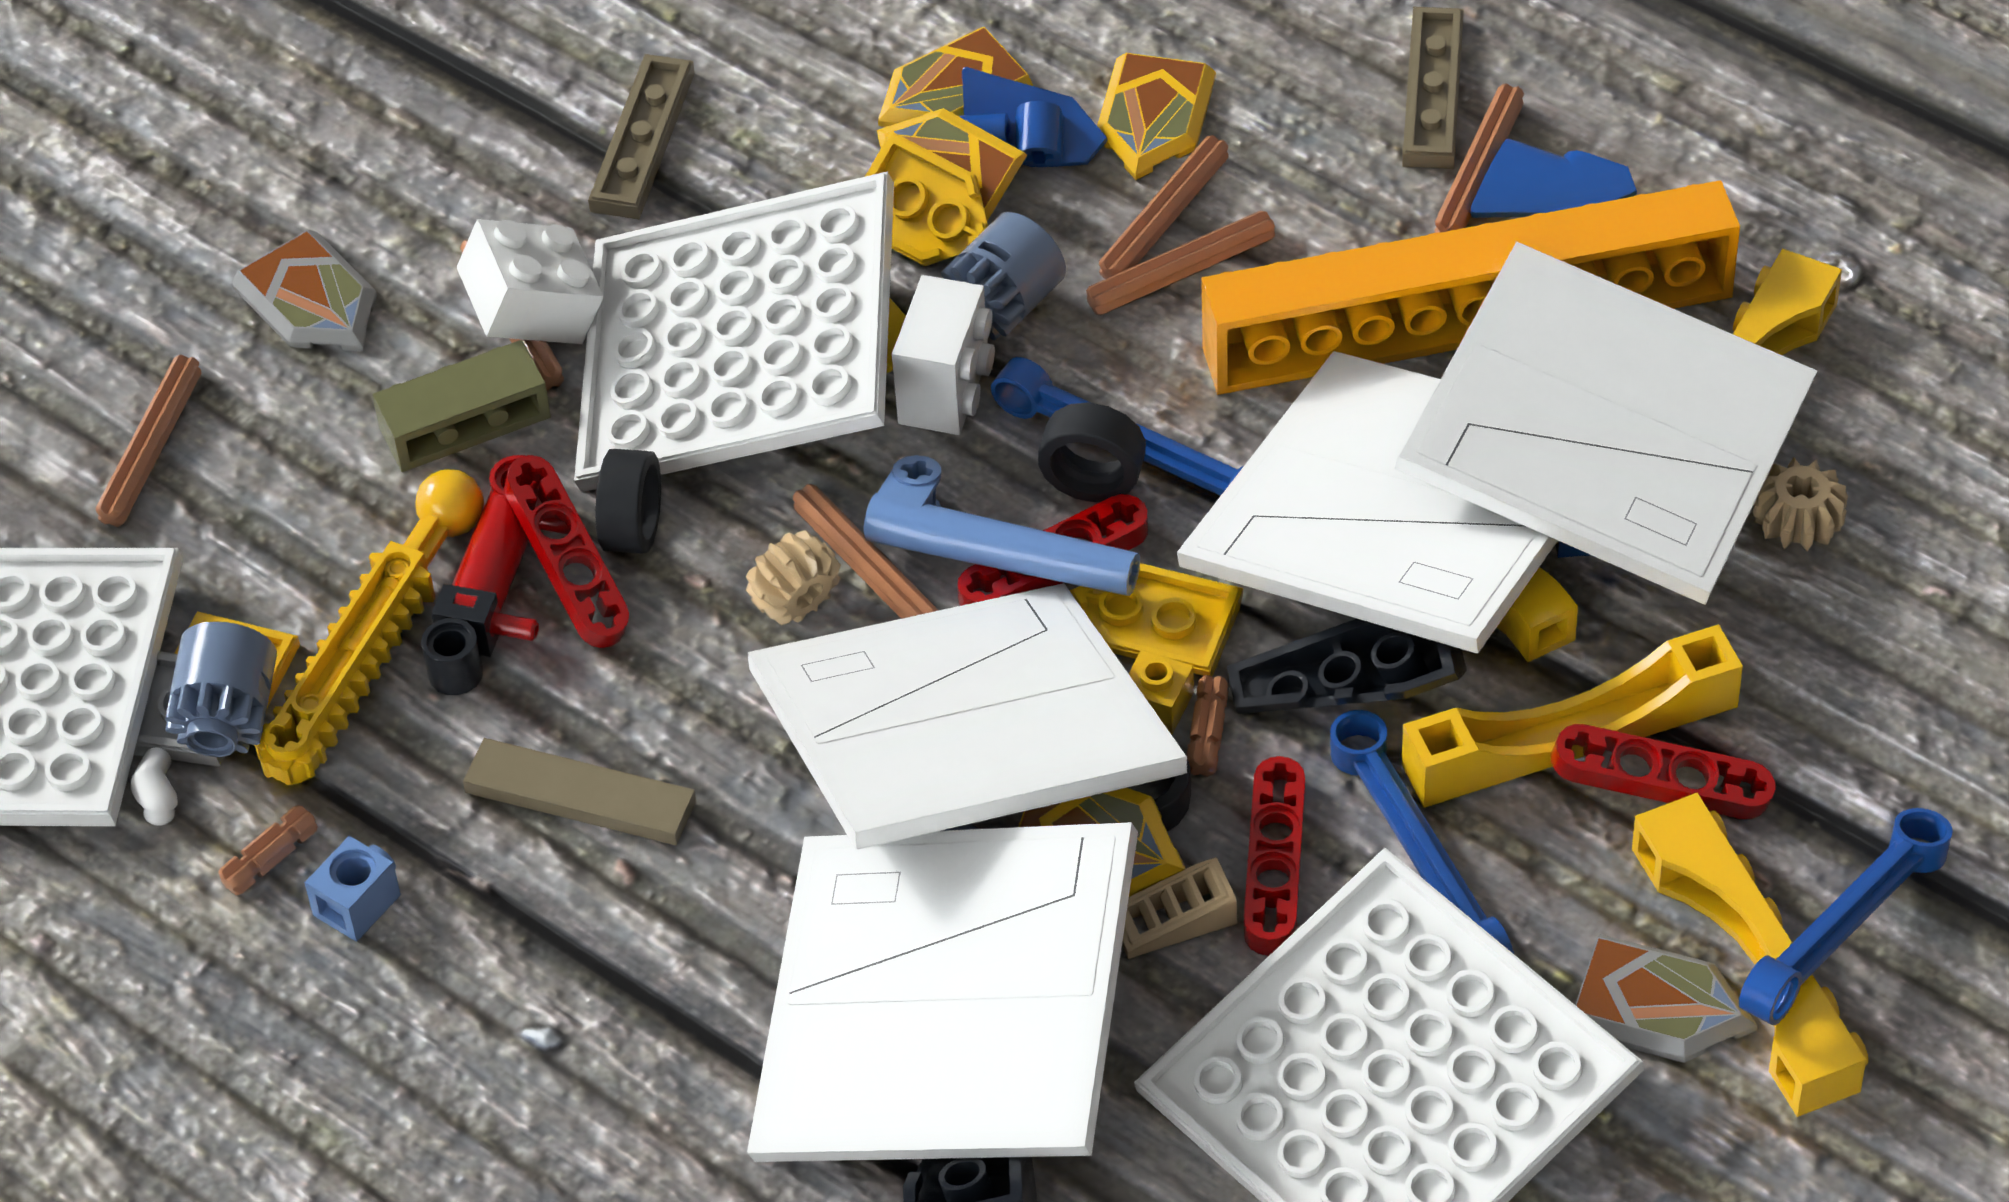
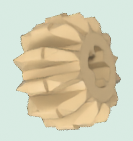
[1753,457,1848,551]
[746,530,841,625]

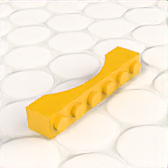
[1733,248,1842,355]
[1402,624,1743,808]
[1632,793,1869,1117]

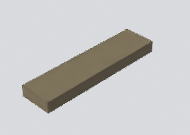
[1402,7,1464,169]
[588,54,695,220]
[463,738,696,846]

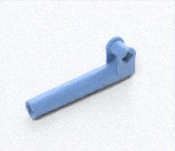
[864,455,1140,596]

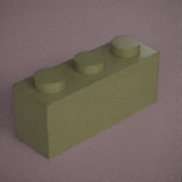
[372,339,551,472]

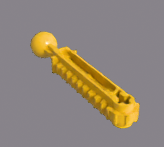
[255,469,484,785]

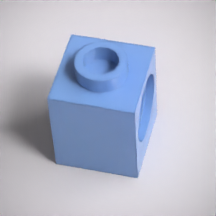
[304,836,401,942]

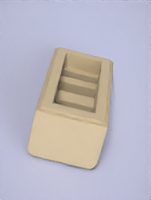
[1122,857,1237,959]

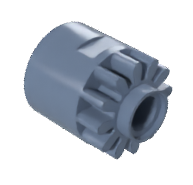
[941,212,1066,340]
[165,622,277,757]

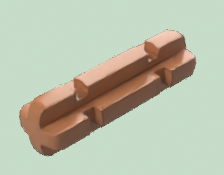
[1187,675,1229,777]
[218,805,318,895]

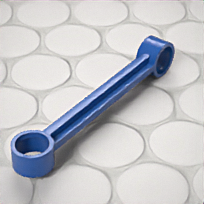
[991,357,1244,496]
[1330,710,1514,954]
[1739,808,1953,1025]

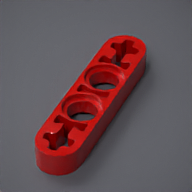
[504,455,629,648]
[958,494,1148,606]
[1551,724,1776,819]
[1244,756,1305,956]

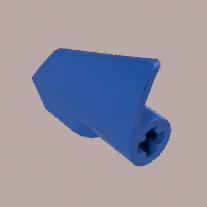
[960,67,1108,167]
[1470,138,1637,218]

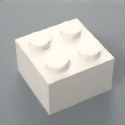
[457,219,604,344]
[892,275,995,435]

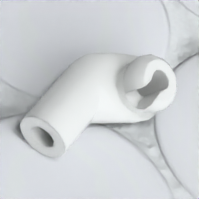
[131,747,178,826]

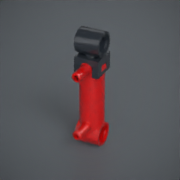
[421,455,569,695]

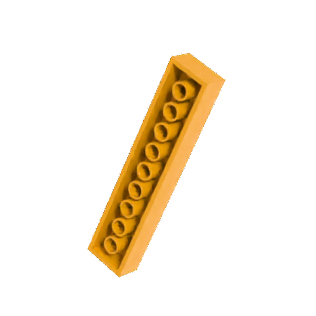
[1201,180,1740,395]

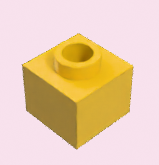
[1129,649,1194,735]

